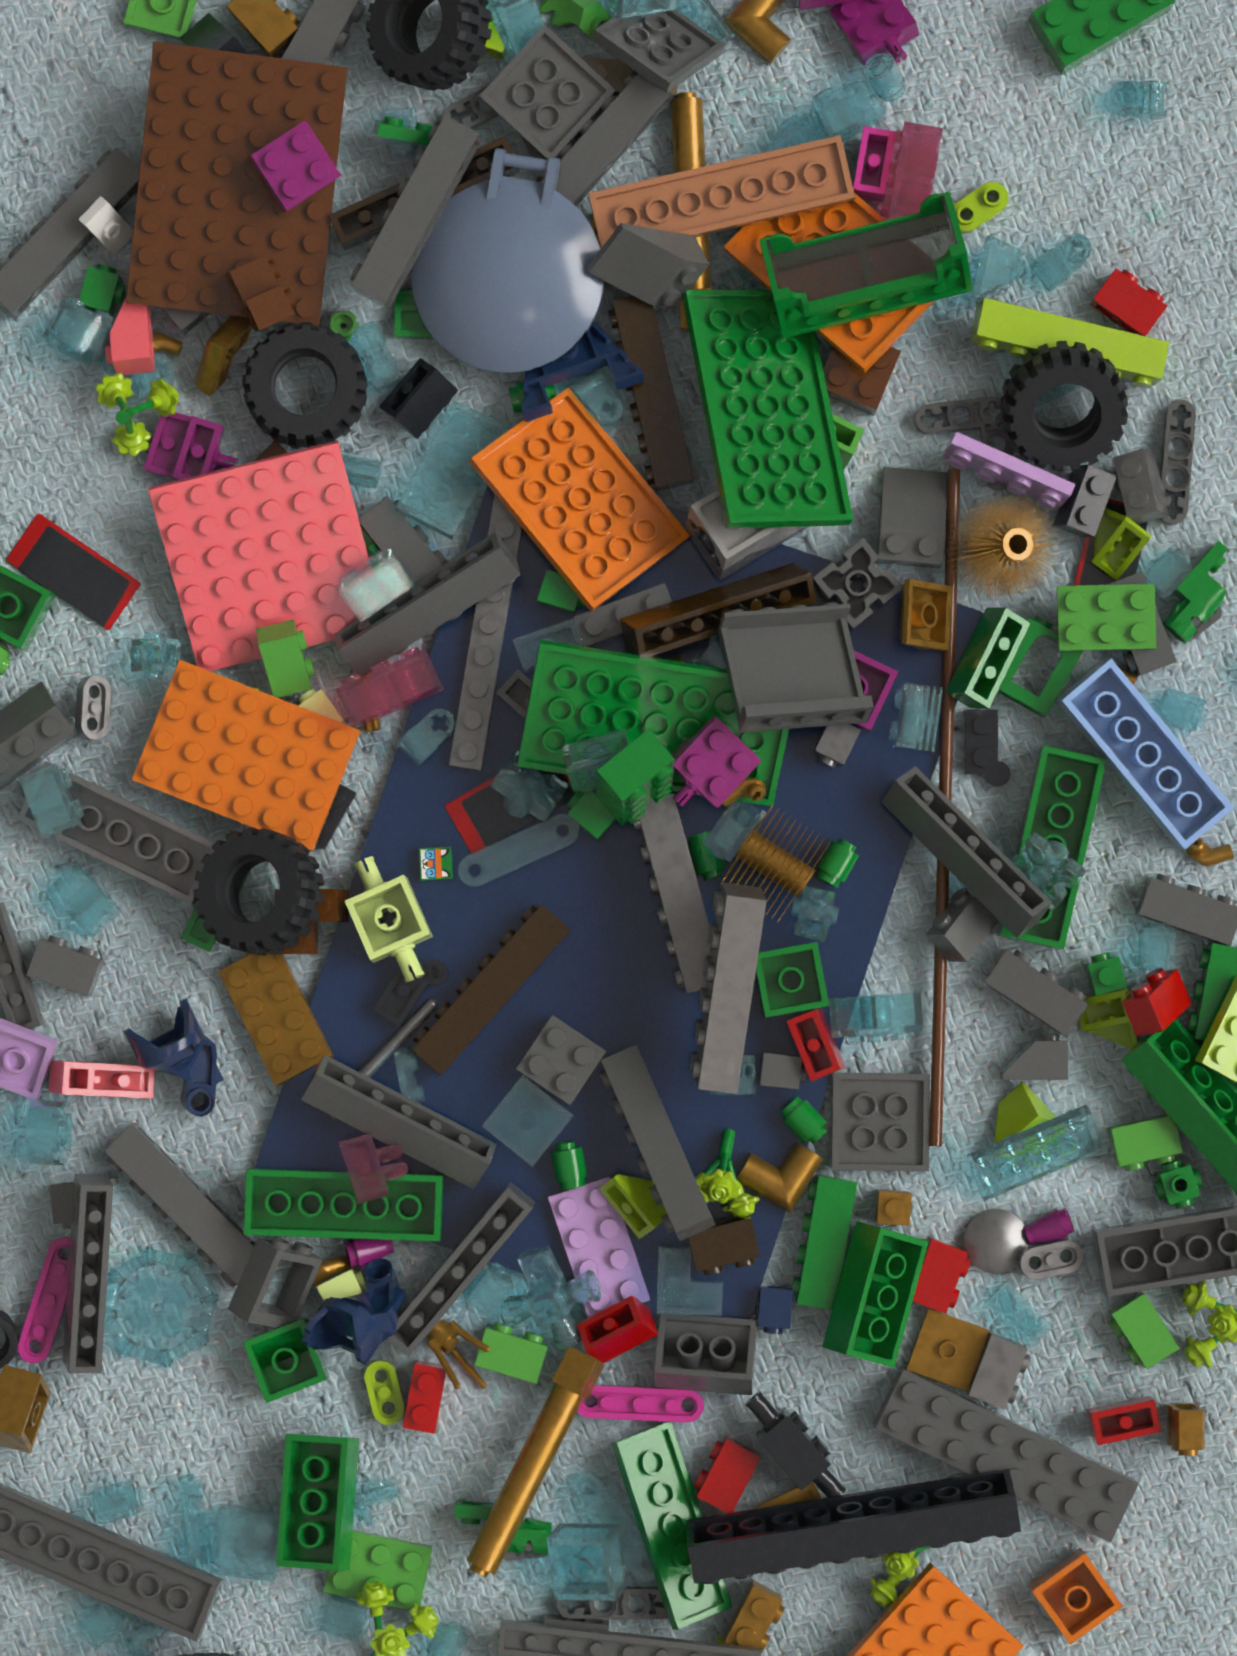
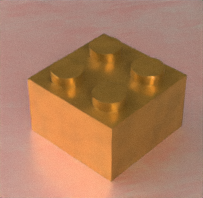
[0,1365,51,1454]

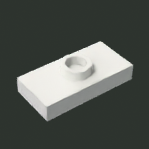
[79,196,133,256]

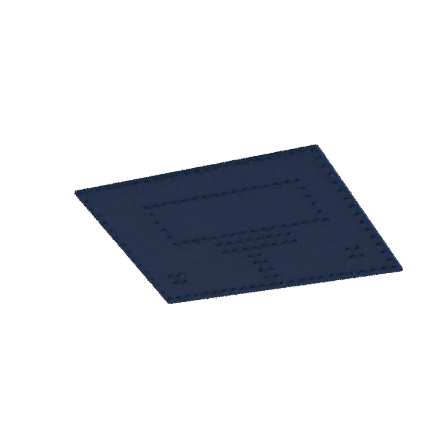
[255,485,984,1320]

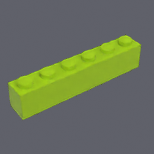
[969,298,1169,388]

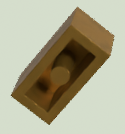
[227,0,300,58]

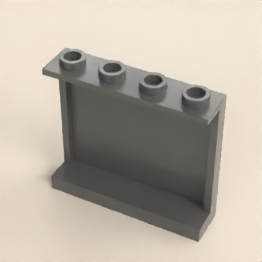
[718,602,874,733]

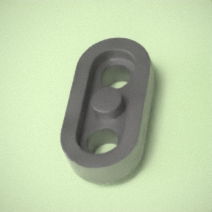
[75,676,111,740]
[1018,1239,1084,1280]

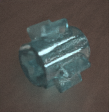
[717,266,760,290]

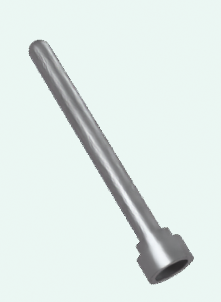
[330,998,438,1121]

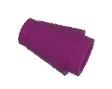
[1024,1207,1075,1244]
[344,1238,394,1269]

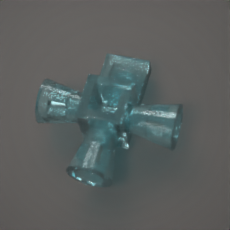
[500,1245,601,1349]

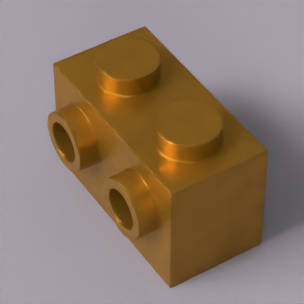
[723,1580,785,1653]

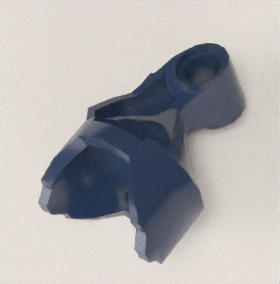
[123,998,224,1117]
[302,1258,407,1365]

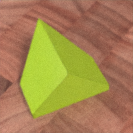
[1091,508,1152,581]
[1079,989,1137,1049]
[992,1081,1067,1156]

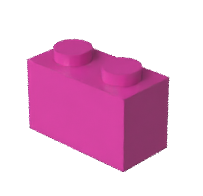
[853,126,896,202]

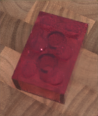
[880,122,943,235]
[336,647,445,729]

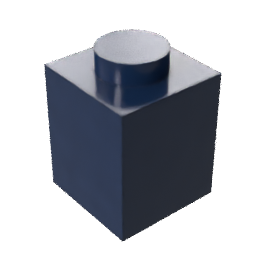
[757,1285,793,1334]

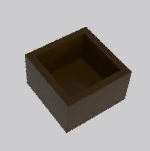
[688,1215,761,1276]

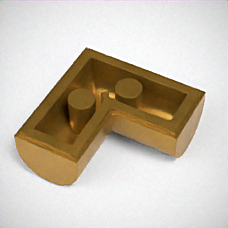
[723,0,792,65]
[195,316,252,396]
[737,1141,824,1214]

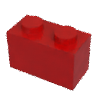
[1089,268,1167,336]
[1122,968,1192,1037]
[787,1007,846,1081]
[913,1237,971,1314]
[577,1296,658,1363]
[403,1360,446,1434]
[1086,1396,1162,1445]
[694,1436,761,1513]

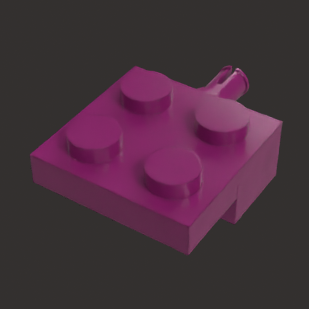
[829,0,919,68]
[143,412,238,481]
[672,715,762,808]

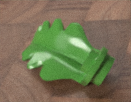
[534,0,612,43]

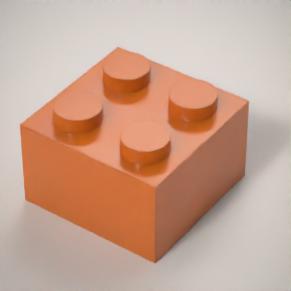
[1028,1547,1123,1645]

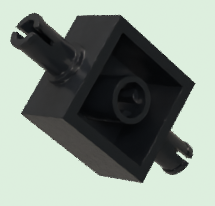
[745,1391,846,1497]

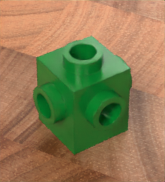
[1153,1160,1203,1209]

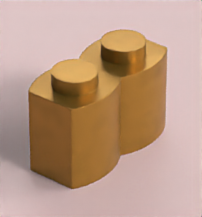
[1167,1403,1205,1456]

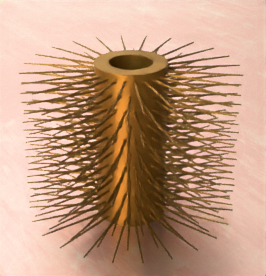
[946,496,1060,598]
[720,804,831,923]

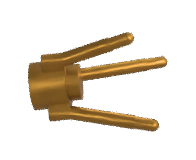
[426,1319,490,1389]

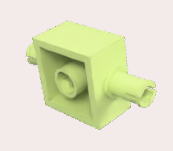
[345,856,433,983]

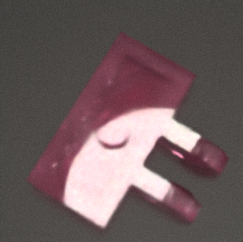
[339,1133,409,1204]

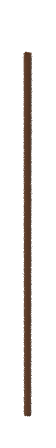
[929,469,960,1146]

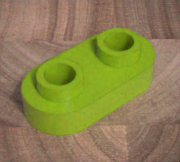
[954,182,1008,234]
[364,1360,405,1425]

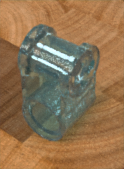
[1104,80,1168,119]
[1030,234,1092,292]
[567,369,623,431]
[395,709,456,767]

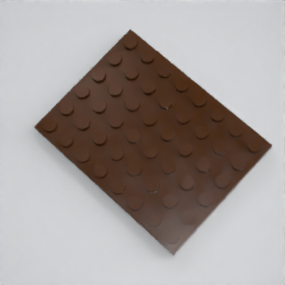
[126,41,348,326]

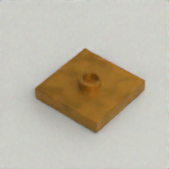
[906,1308,989,1391]

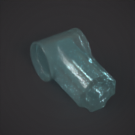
[341,451,382,489]

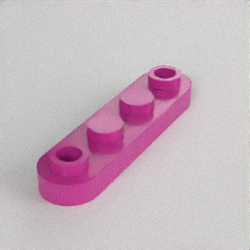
[18,1237,70,1363]
[577,1384,704,1422]

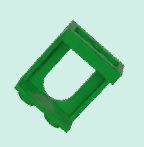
[997,616,1083,718]

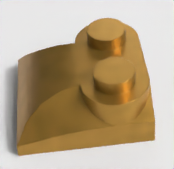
[900,579,952,651]

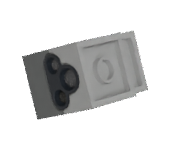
[684,489,810,581]

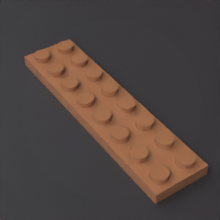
[589,135,855,248]

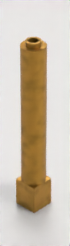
[671,92,712,333]
[466,1346,605,1578]

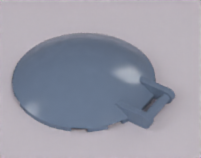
[412,148,604,373]

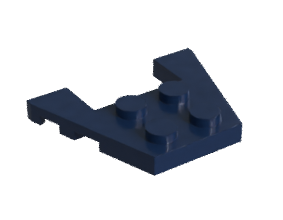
[522,321,645,422]

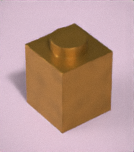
[875,1189,912,1226]

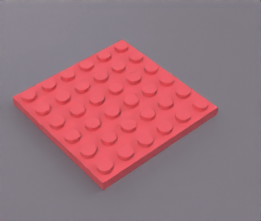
[148,440,381,671]

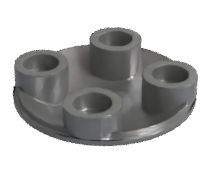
[964,1209,1029,1274]

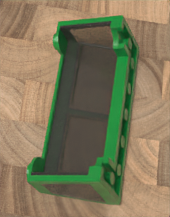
[759,191,973,339]

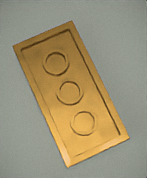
[218,953,334,1086]

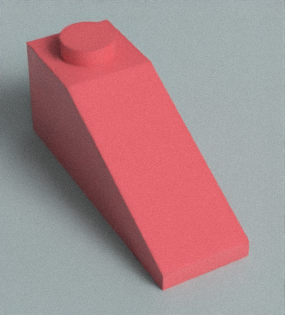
[105,298,155,375]
[48,1060,155,1098]

